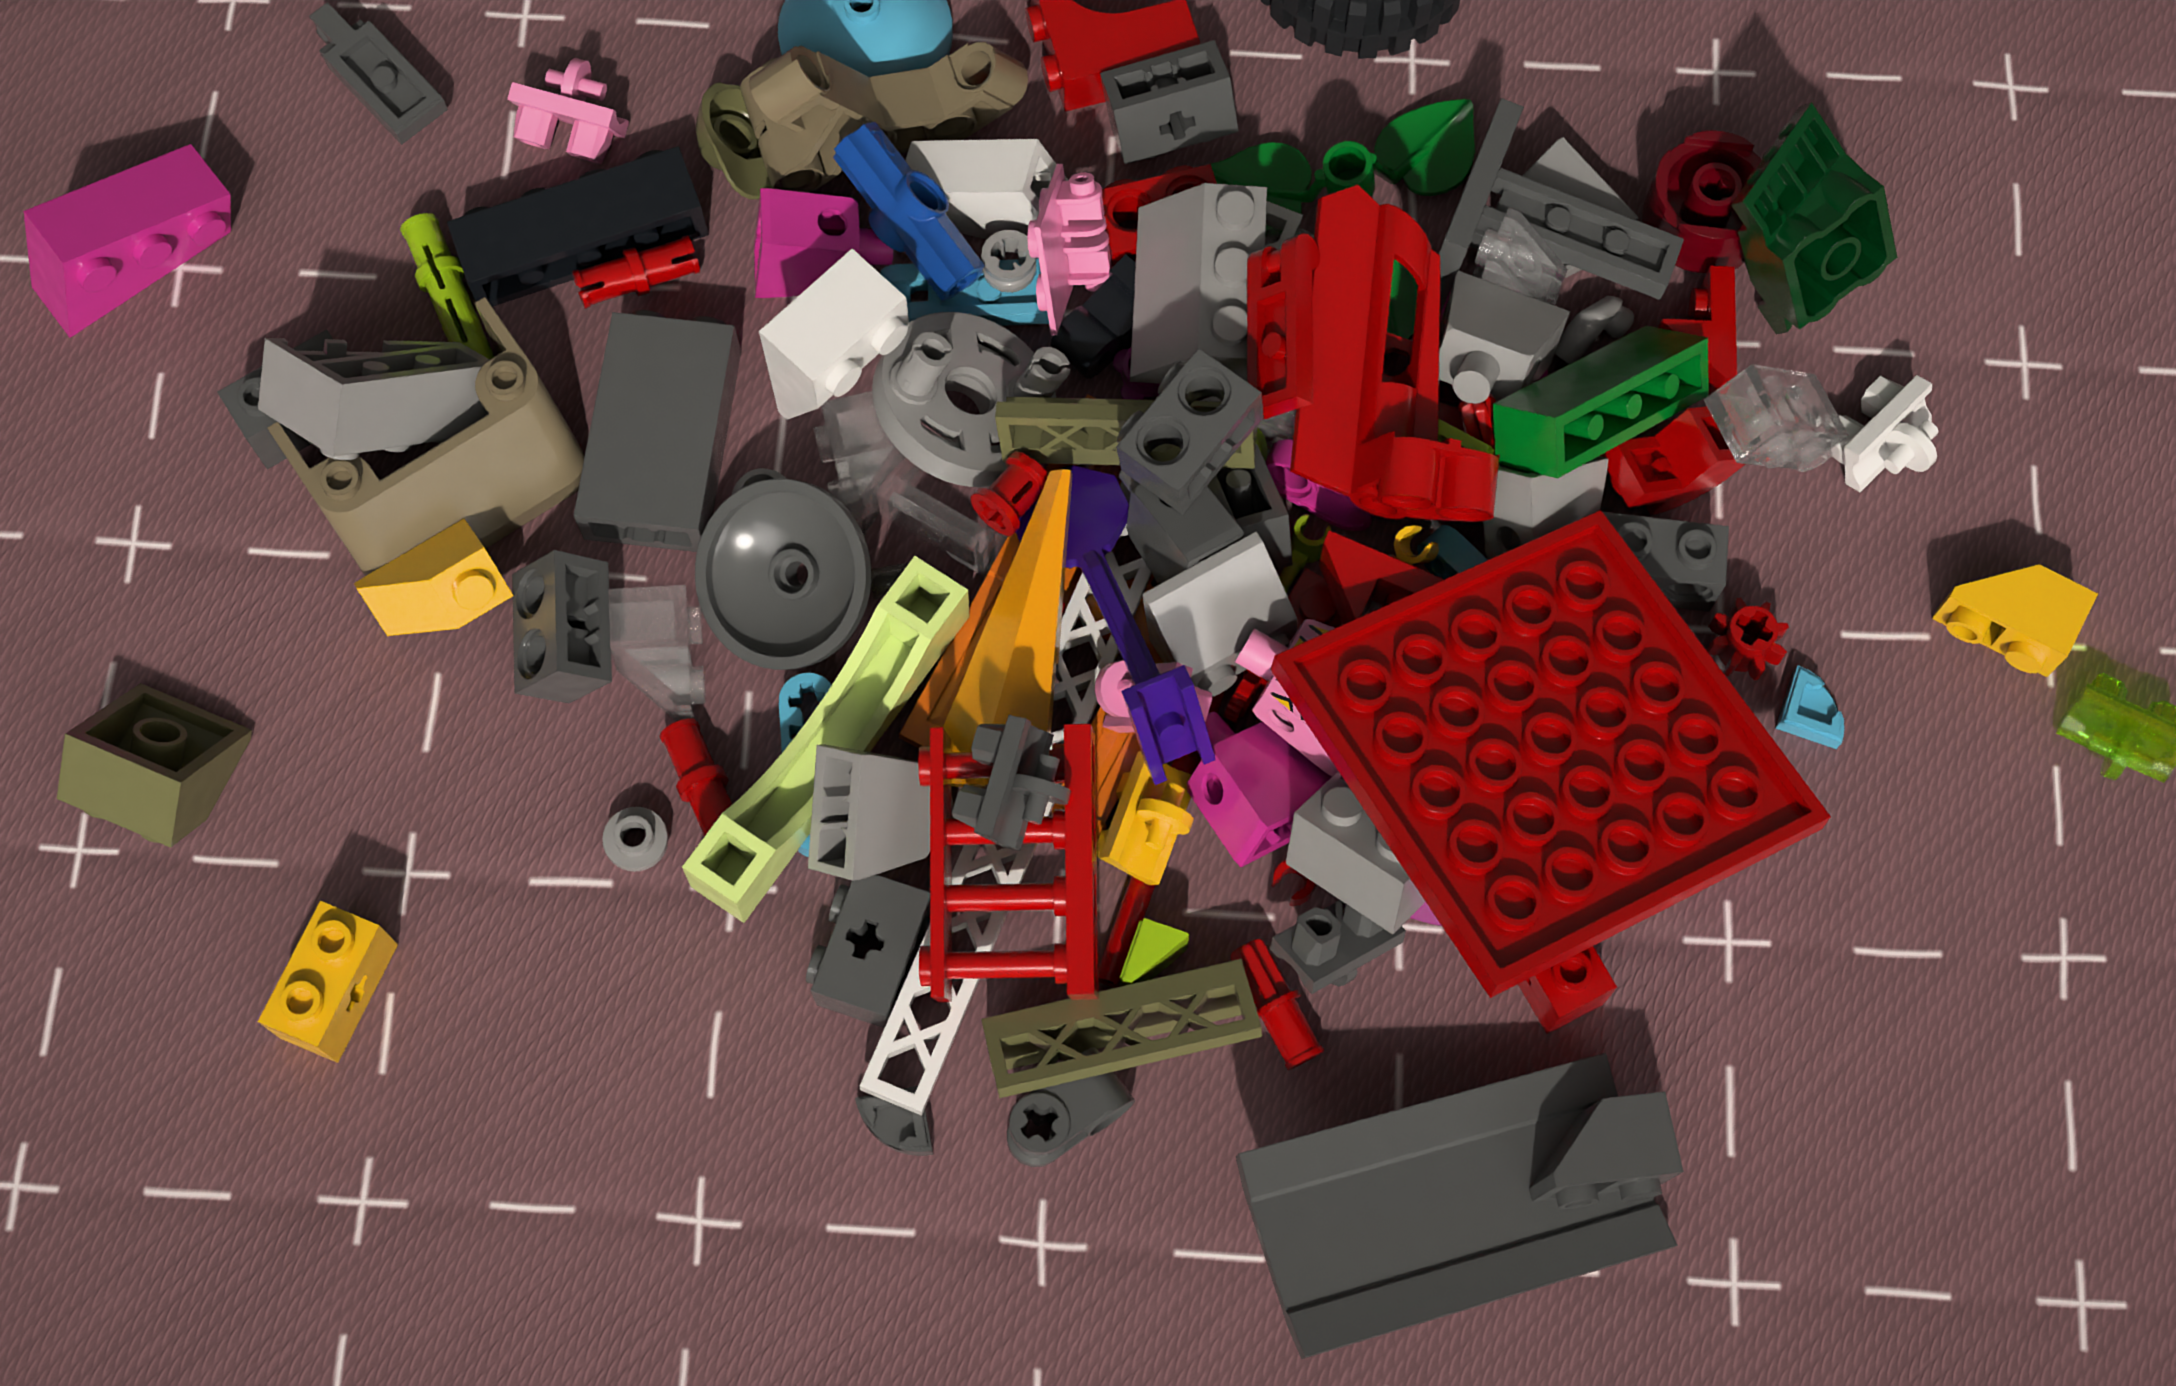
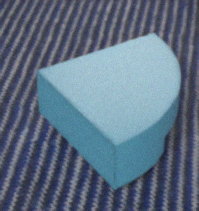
[1775,665,1844,749]

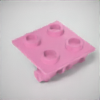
[1027,164,1113,335]

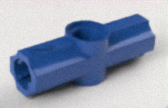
[833,122,985,301]

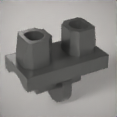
[952,715,1071,851]
[1270,900,1406,994]

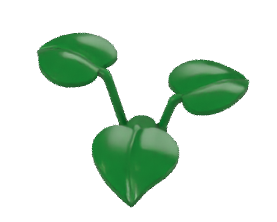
[1211,99,1475,340]

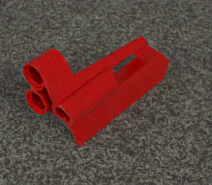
[1290,184,1500,522]

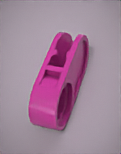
[1265,439,1374,531]

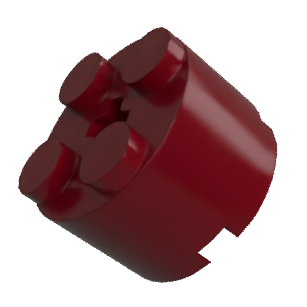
[1642,130,1762,273]

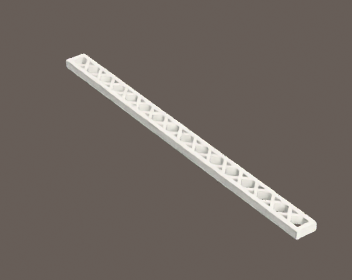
[860,201,1303,1115]

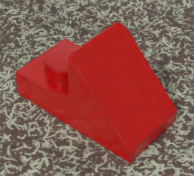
[1658,266,1737,404]
[1319,530,1445,625]

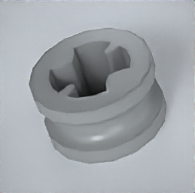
[981,230,1036,293]

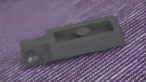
[309,2,448,145]

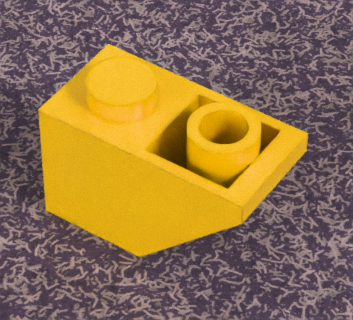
[1932,564,2098,677]

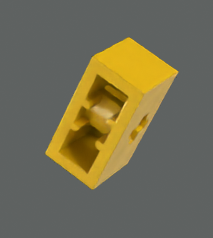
[257,901,398,1063]

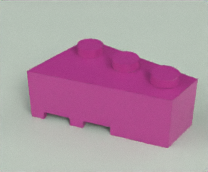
[23,144,231,338]

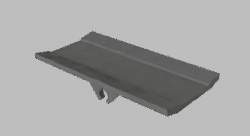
[1235,1053,1678,1359]

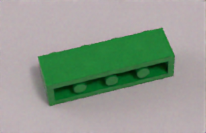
[1492,325,1709,479]

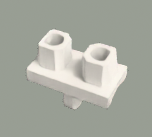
[1824,375,1939,492]

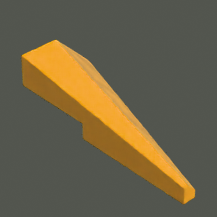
[943,469,1073,789]

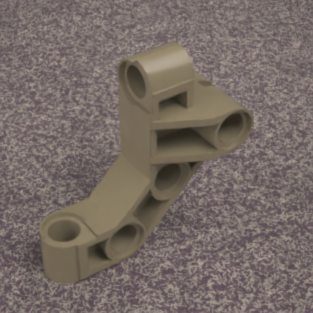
[740,42,1028,193]

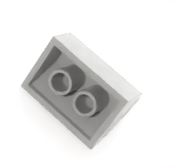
[1130,183,1267,384]

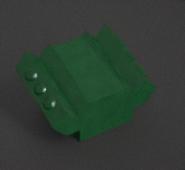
[1731,102,1898,335]

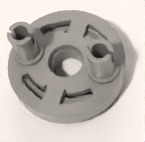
[872,312,1070,487]

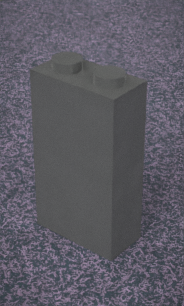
[573,310,741,552]

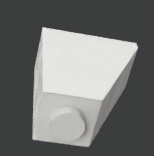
[905,139,1069,239]

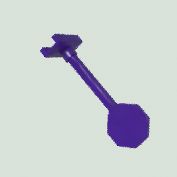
[1015,465,1216,785]

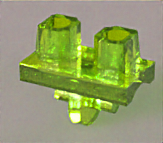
[2056,673,2176,783]

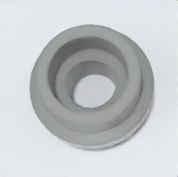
[602,807,669,872]

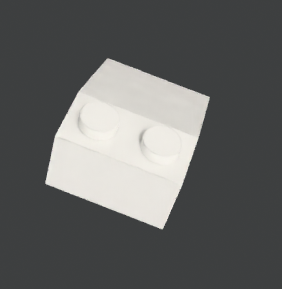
[759,249,910,420]

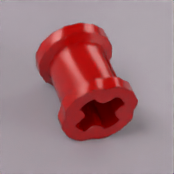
[971,451,1049,536]

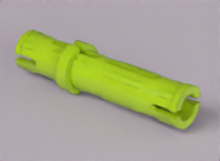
[400,213,494,360]

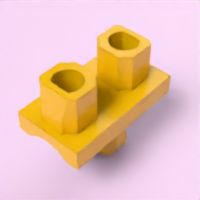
[1097,751,1194,885]

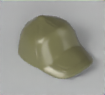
[696,82,772,200]

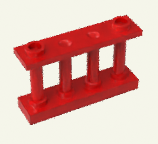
[918,724,1099,1002]

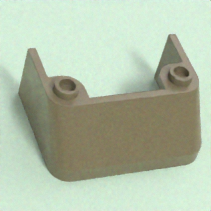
[267,297,585,576]

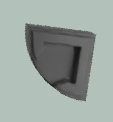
[855,1086,933,1156]

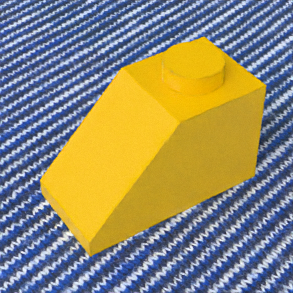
[354,519,514,636]

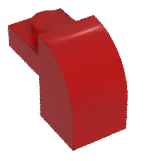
[1600,404,1756,515]

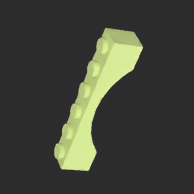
[682,556,970,923]

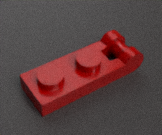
[1247,233,1320,419]

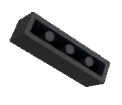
[447,146,709,307]

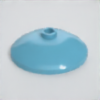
[778,0,953,77]

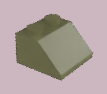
[57,683,252,848]

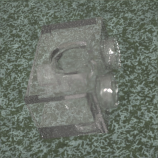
[1704,364,1849,472]

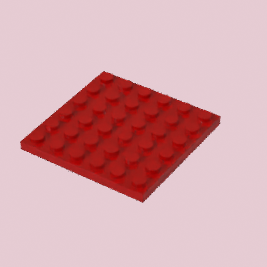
[1270,510,1831,998]

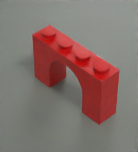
[1025,0,1201,112]

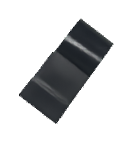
[1050,254,1135,379]

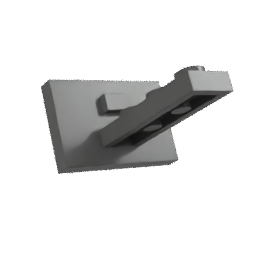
[1438,98,1684,314]

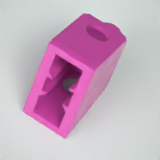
[754,188,893,298]
[1187,712,1332,868]

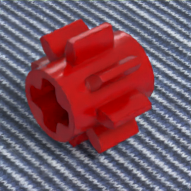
[1707,597,1789,680]

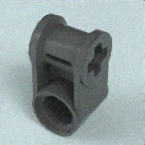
[1007,1047,1135,1167]

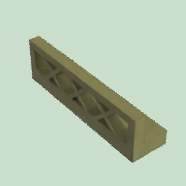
[995,397,1258,469]
[981,959,1262,1098]

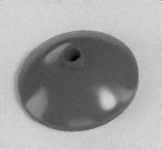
[695,479,871,670]

